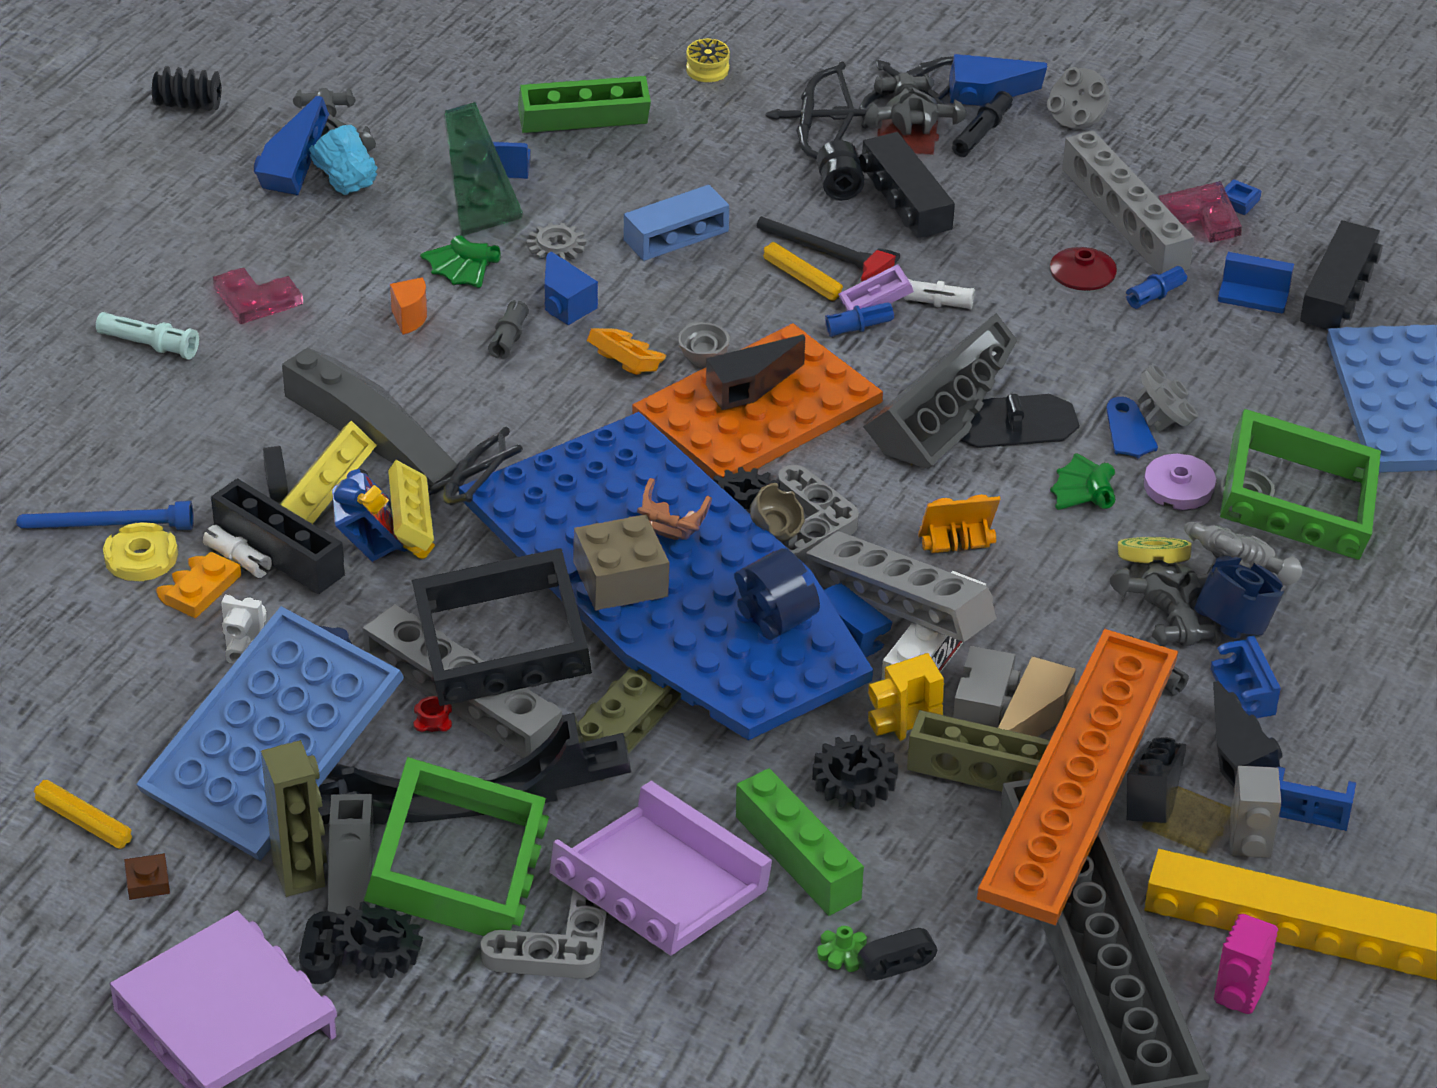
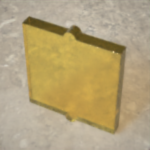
[1142,786,1231,854]

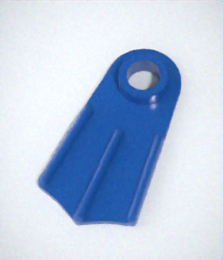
[1106,397,1158,459]

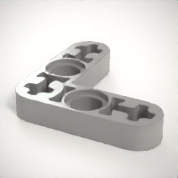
[778,465,859,562]
[481,889,608,979]

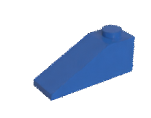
[949,54,1047,106]
[254,96,329,195]

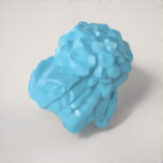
[309,124,377,195]

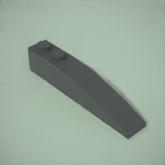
[863,313,1017,469]
[282,347,457,487]

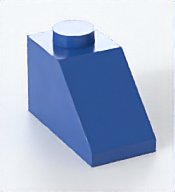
[544,251,598,325]

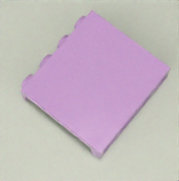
[550,781,772,956]
[110,910,337,1088]

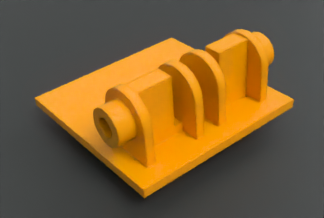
[918,494,1001,553]

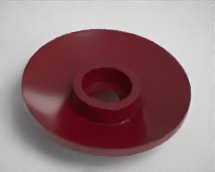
[1050,247,1117,291]

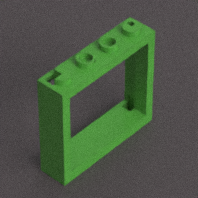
[1220,409,1381,560]
[364,757,549,936]

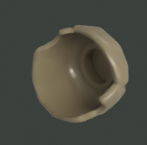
[750,483,805,542]

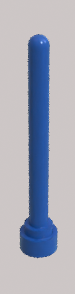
[16,501,194,530]

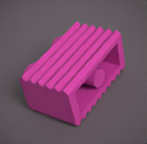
[1214,914,1279,1014]

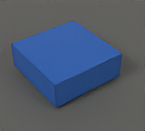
[1216,180,1262,215]

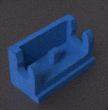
[824,583,893,657]
[1210,636,1281,718]
[1277,767,1356,831]

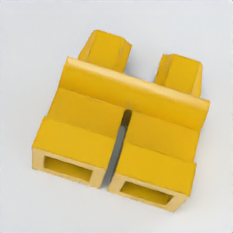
[868,653,944,741]

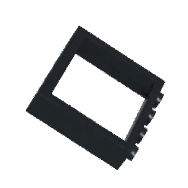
[412,548,592,706]

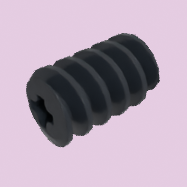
[152,66,222,111]

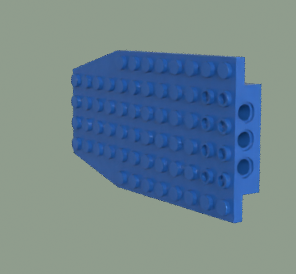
[459,412,873,741]

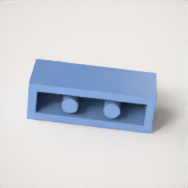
[624,185,729,261]

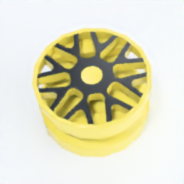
[686,38,730,82]

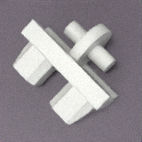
[221,594,267,664]

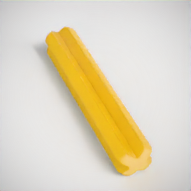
[763,242,843,301]
[34,780,132,849]

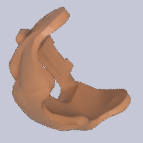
[637,478,712,540]

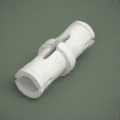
[904,279,975,310]
[203,525,272,578]

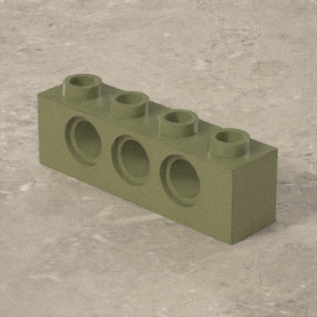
[907,710,1050,792]

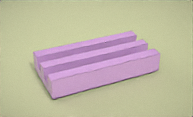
[838,264,914,311]

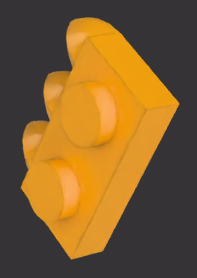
[587,328,666,375]
[156,552,241,619]

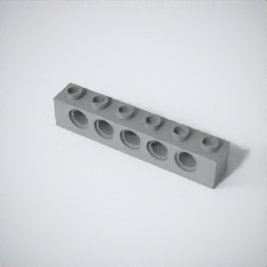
[1062,130,1194,275]
[806,531,997,642]
[363,604,562,758]

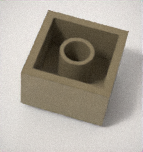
[573,514,670,611]

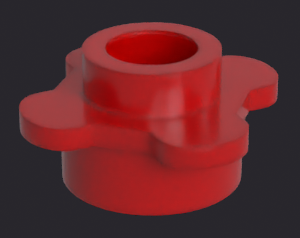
[413,696,452,732]

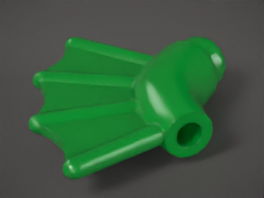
[420,235,501,288]
[1050,453,1116,510]

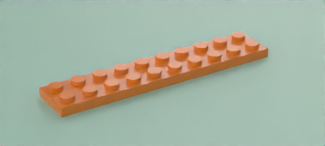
[977,629,1178,926]

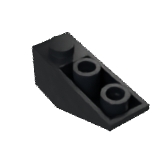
[706,334,805,410]
[1213,681,1283,788]
[1126,737,1186,823]

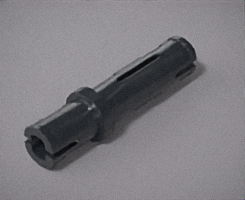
[952,91,1013,157]

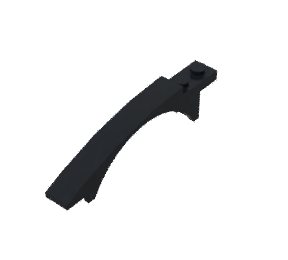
[318,713,632,824]

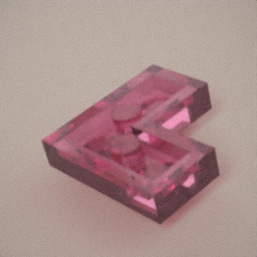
[1158,181,1242,243]
[213,267,303,325]

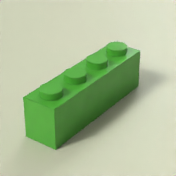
[518,76,651,133]
[736,768,864,916]

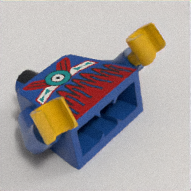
[332,469,435,562]

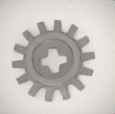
[527,223,586,260]

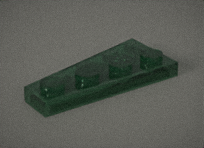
[444,102,523,236]

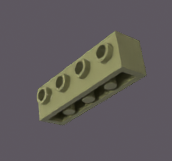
[578,667,681,781]
[261,740,327,897]

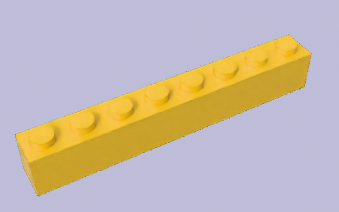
[1144,849,1437,980]

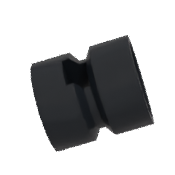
[817,140,864,201]

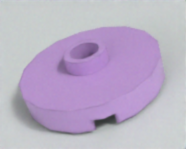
[1144,454,1216,510]

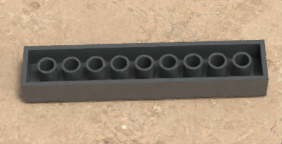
[1000,779,1210,1088]

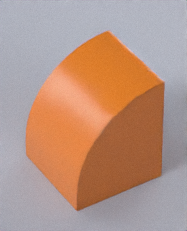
[390,277,427,335]

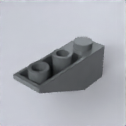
[328,794,374,915]

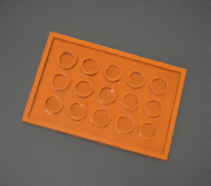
[632,323,883,479]

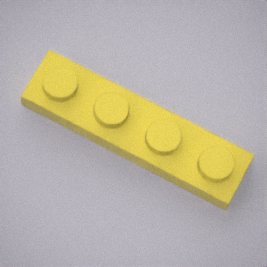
[280,421,377,524]
[388,460,434,551]

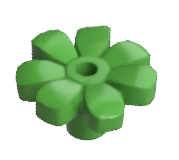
[817,926,867,972]

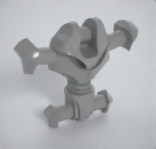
[1184,521,1302,586]

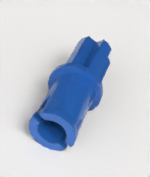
[1126,266,1188,309]
[825,302,894,337]

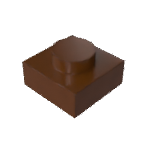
[124,853,170,900]

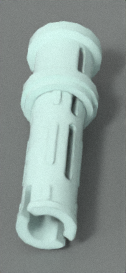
[95,312,199,360]

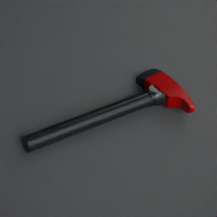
[757,216,900,282]

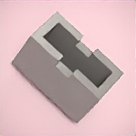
[953,646,1020,728]
[1229,766,1281,858]

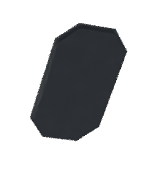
[960,394,1080,448]

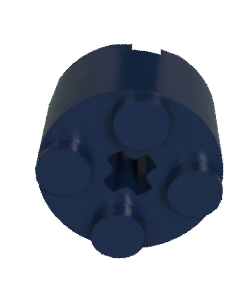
[734,548,820,640]
[1194,556,1284,638]

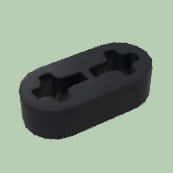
[263,446,288,502]
[299,911,341,984]
[857,928,938,981]

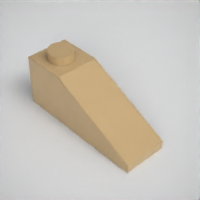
[998,657,1077,737]

